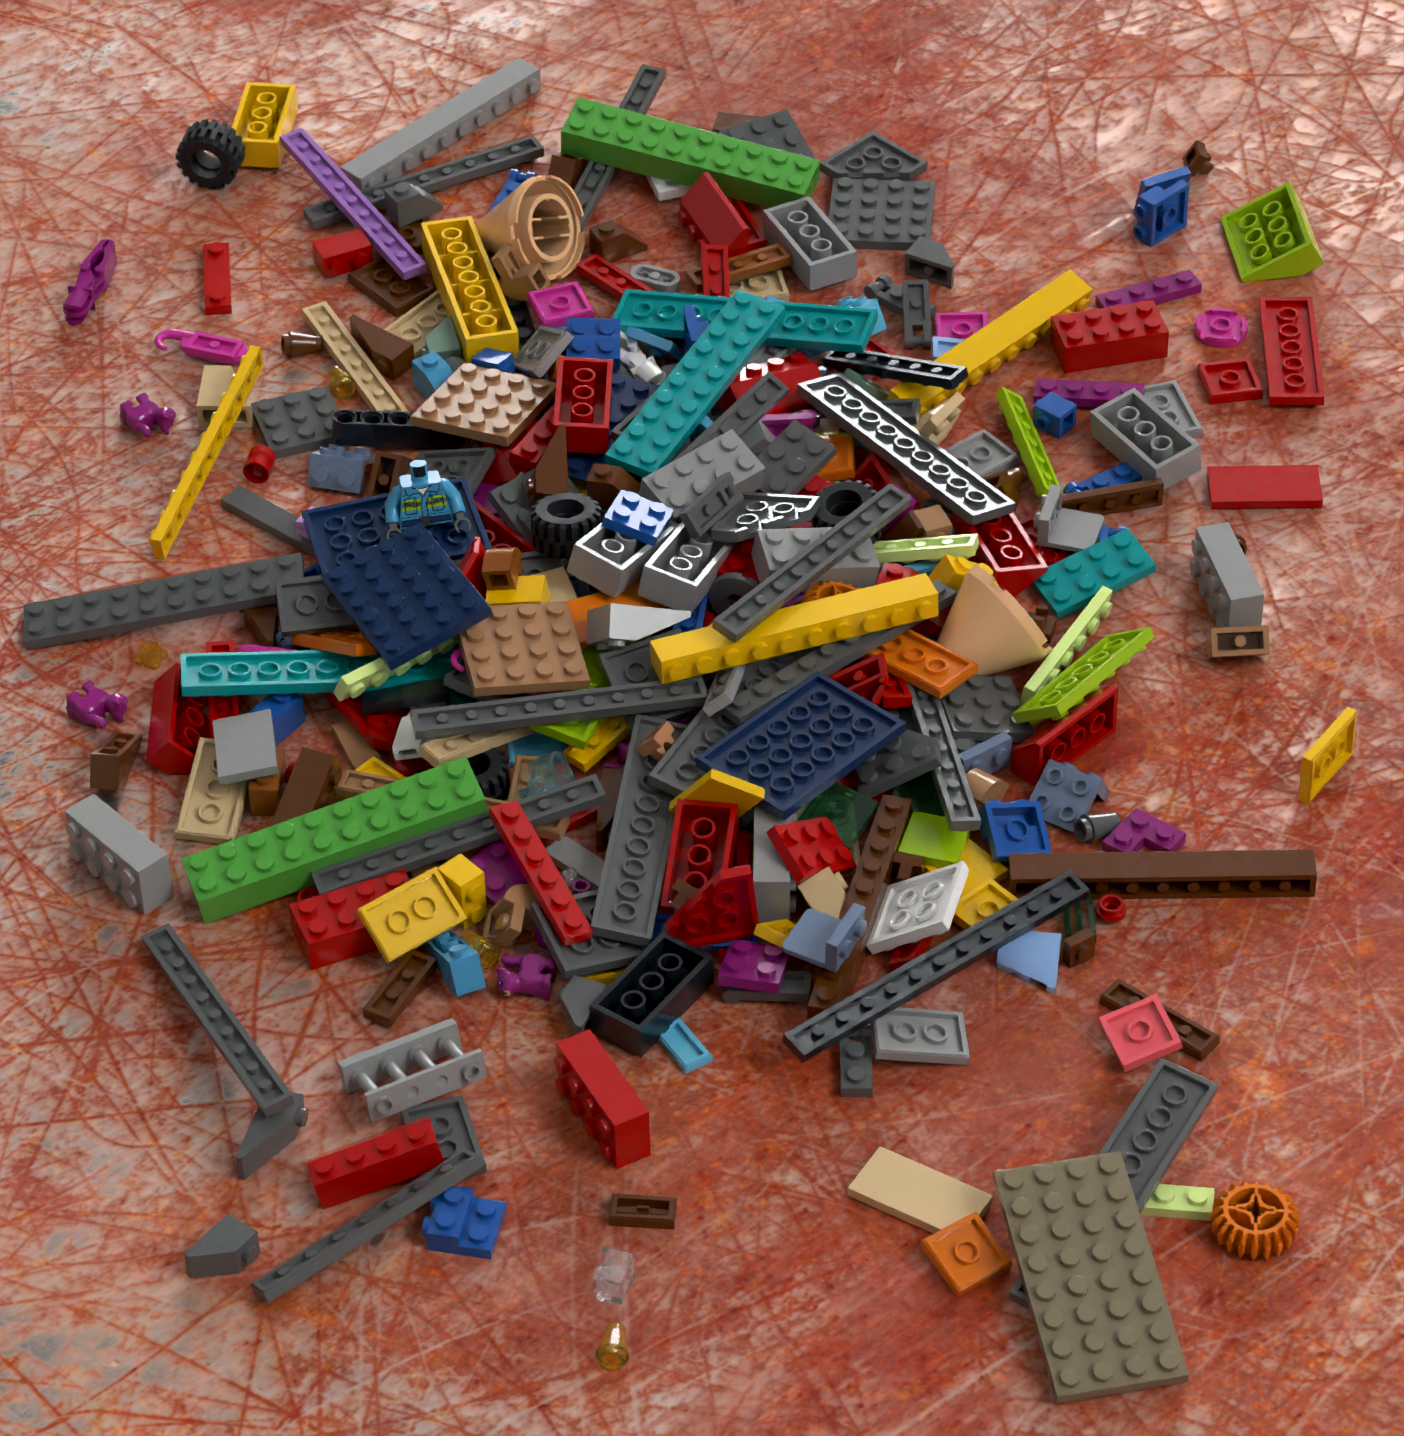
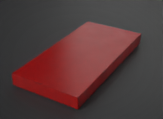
[1207,465,1323,509]

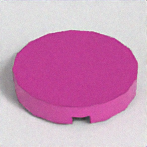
[1194,308,1248,348]

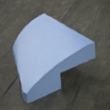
[996,931,1062,993]

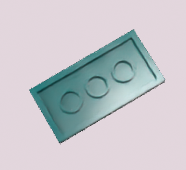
[1031,528,1157,620]

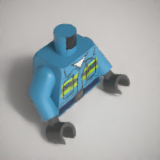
[384,460,472,540]

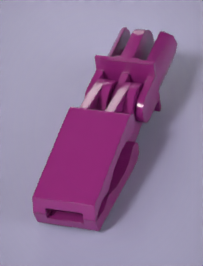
[63,239,117,326]

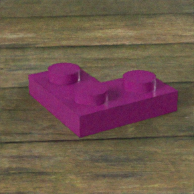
[1102,808,1186,852]

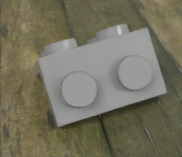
[1033,484,1104,552]

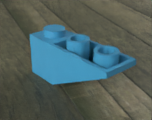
[424,930,486,997]

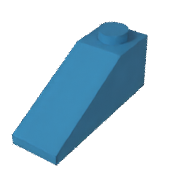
[412,351,453,399]

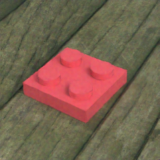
[1099,994,1183,1072]

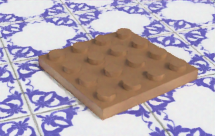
[411,363,556,447]
[457,601,590,697]

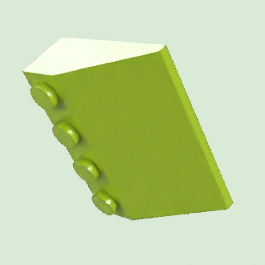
[1220,182,1324,282]

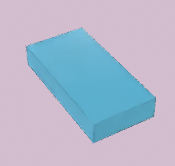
[658,1017,712,1074]

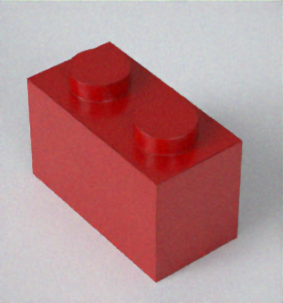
[312,228,373,279]

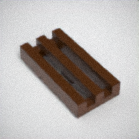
[609,1193,677,1230]

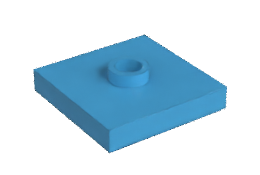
[625,326,686,364]

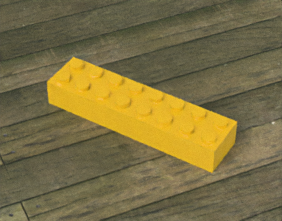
[421,216,519,364]

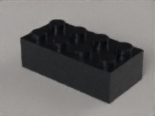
[589,931,714,1057]

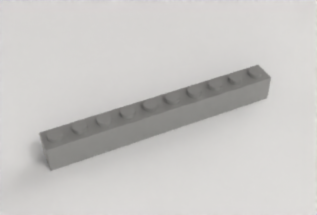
[340,58,541,190]

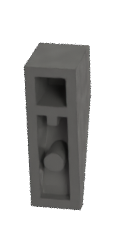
[236,1092,309,1180]

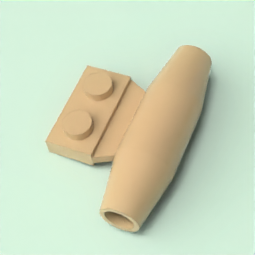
[898,391,965,475]

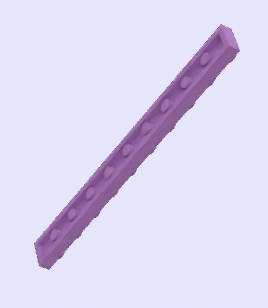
[280,128,427,281]

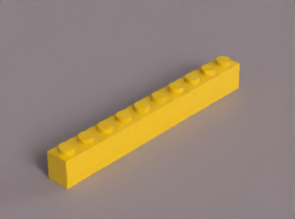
[887,269,1093,419]
[650,573,938,685]

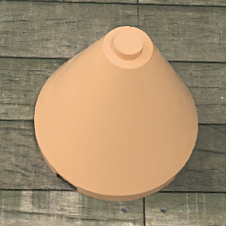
[475,175,586,280]
[936,565,1052,676]

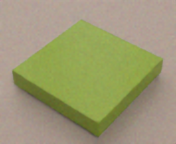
[898,811,971,868]

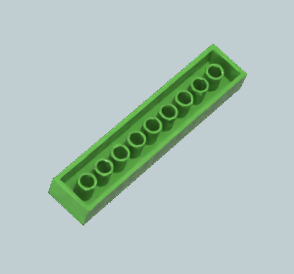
[561,97,820,208]
[181,756,488,924]

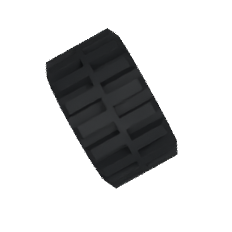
[176,119,245,189]
[811,480,885,544]
[530,493,602,559]
[467,747,510,801]

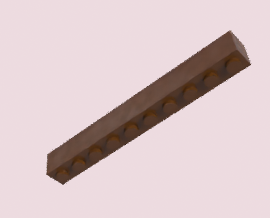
[807,794,912,1020]
[1008,849,1317,900]

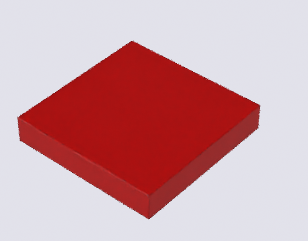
[1197,358,1263,405]

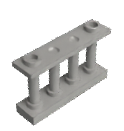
[337,1018,487,1122]

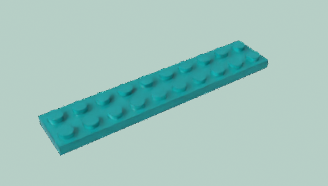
[605,289,785,478]
[613,289,878,353]
[180,646,463,698]

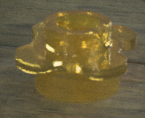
[134,642,168,669]

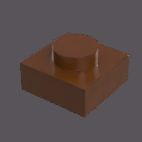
[1062,927,1096,968]

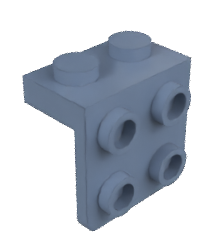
[307,444,376,494]
[959,731,1012,774]
[1028,759,1110,833]
[782,903,867,973]

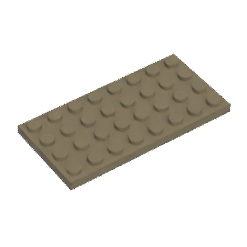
[993,1151,1189,1404]

